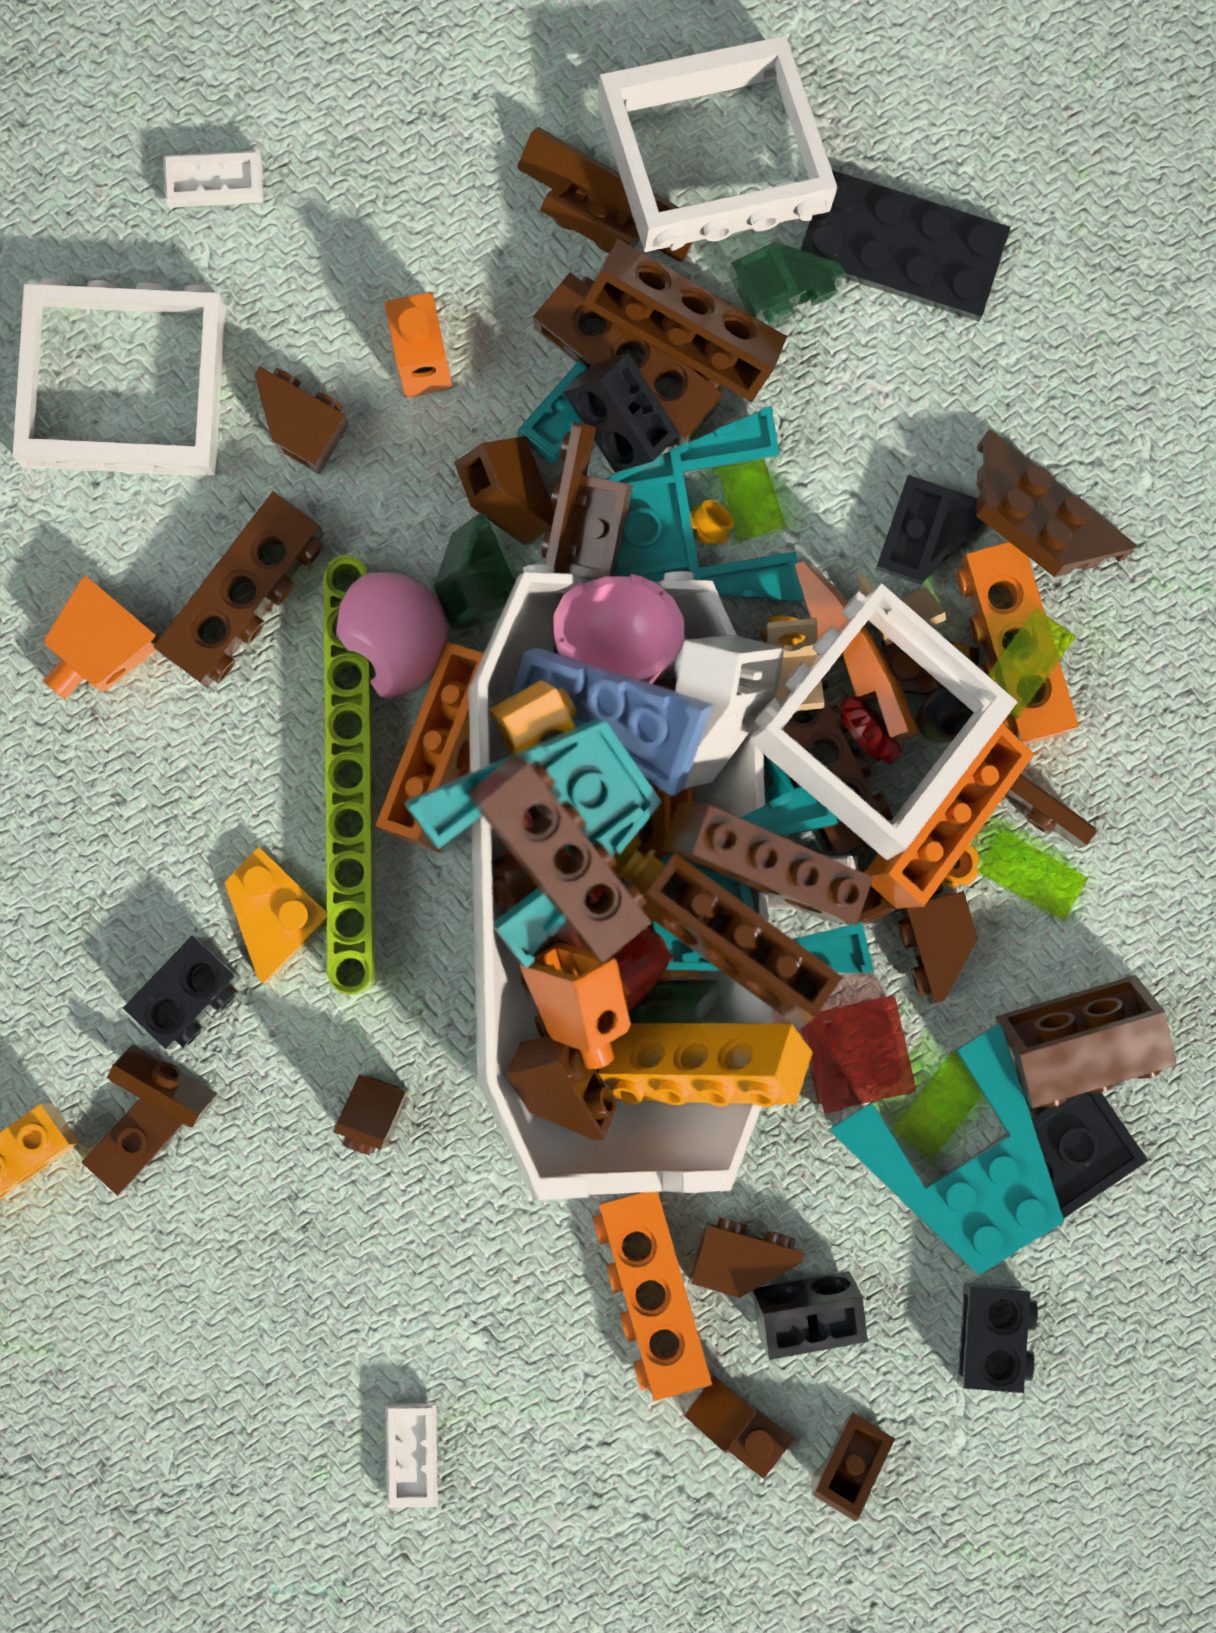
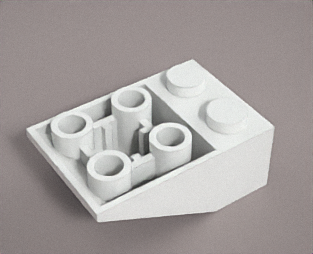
[658,635,785,793]

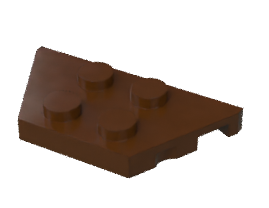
[976,429,1137,577]

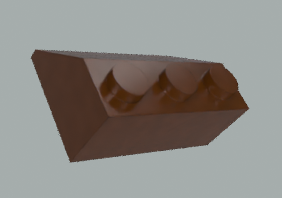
[995,975,1177,1108]

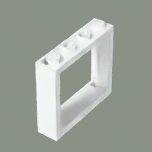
[596,35,837,252]
[12,278,226,476]
[749,583,1017,860]

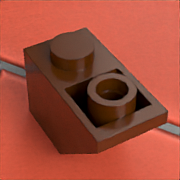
[255,367,349,475]
[454,436,555,545]
[897,891,978,1004]
[506,1035,617,1141]
[333,1074,409,1155]
[690,1217,805,1298]

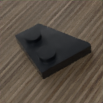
[875,475,985,585]

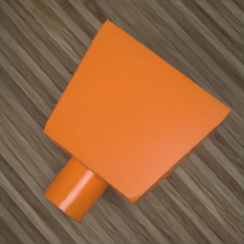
[384,292,453,398]
[42,575,160,700]
[520,942,630,1069]

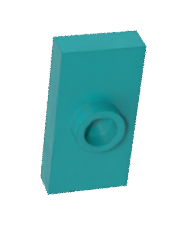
[517,361,588,466]

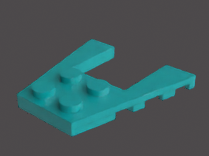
[605,406,804,602]
[404,717,661,968]
[651,786,874,974]
[828,1024,1064,1275]

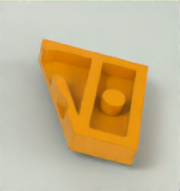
[224,847,327,984]

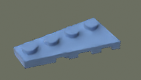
[512,647,713,796]

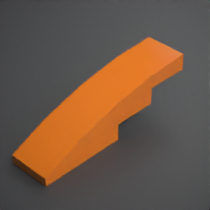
[794,561,920,741]

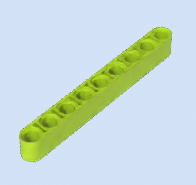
[324,555,376,996]

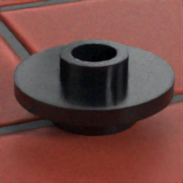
[917,687,974,743]

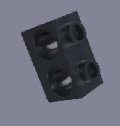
[563,353,680,472]
[123,935,241,1049]
[753,1271,868,1360]
[957,1283,1038,1393]

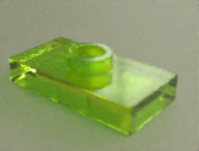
[714,459,786,543]
[987,608,1076,719]
[978,829,1088,921]
[891,1051,982,1161]

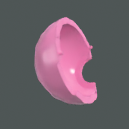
[336,572,448,699]
[554,574,684,684]

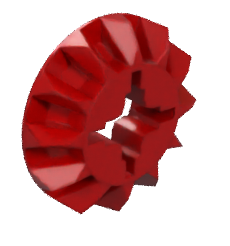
[840,695,901,764]

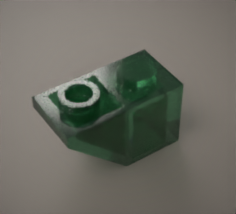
[729,242,845,326]
[434,512,516,632]

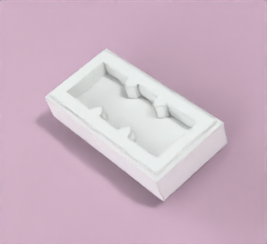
[163,150,264,208]
[385,1402,438,1508]

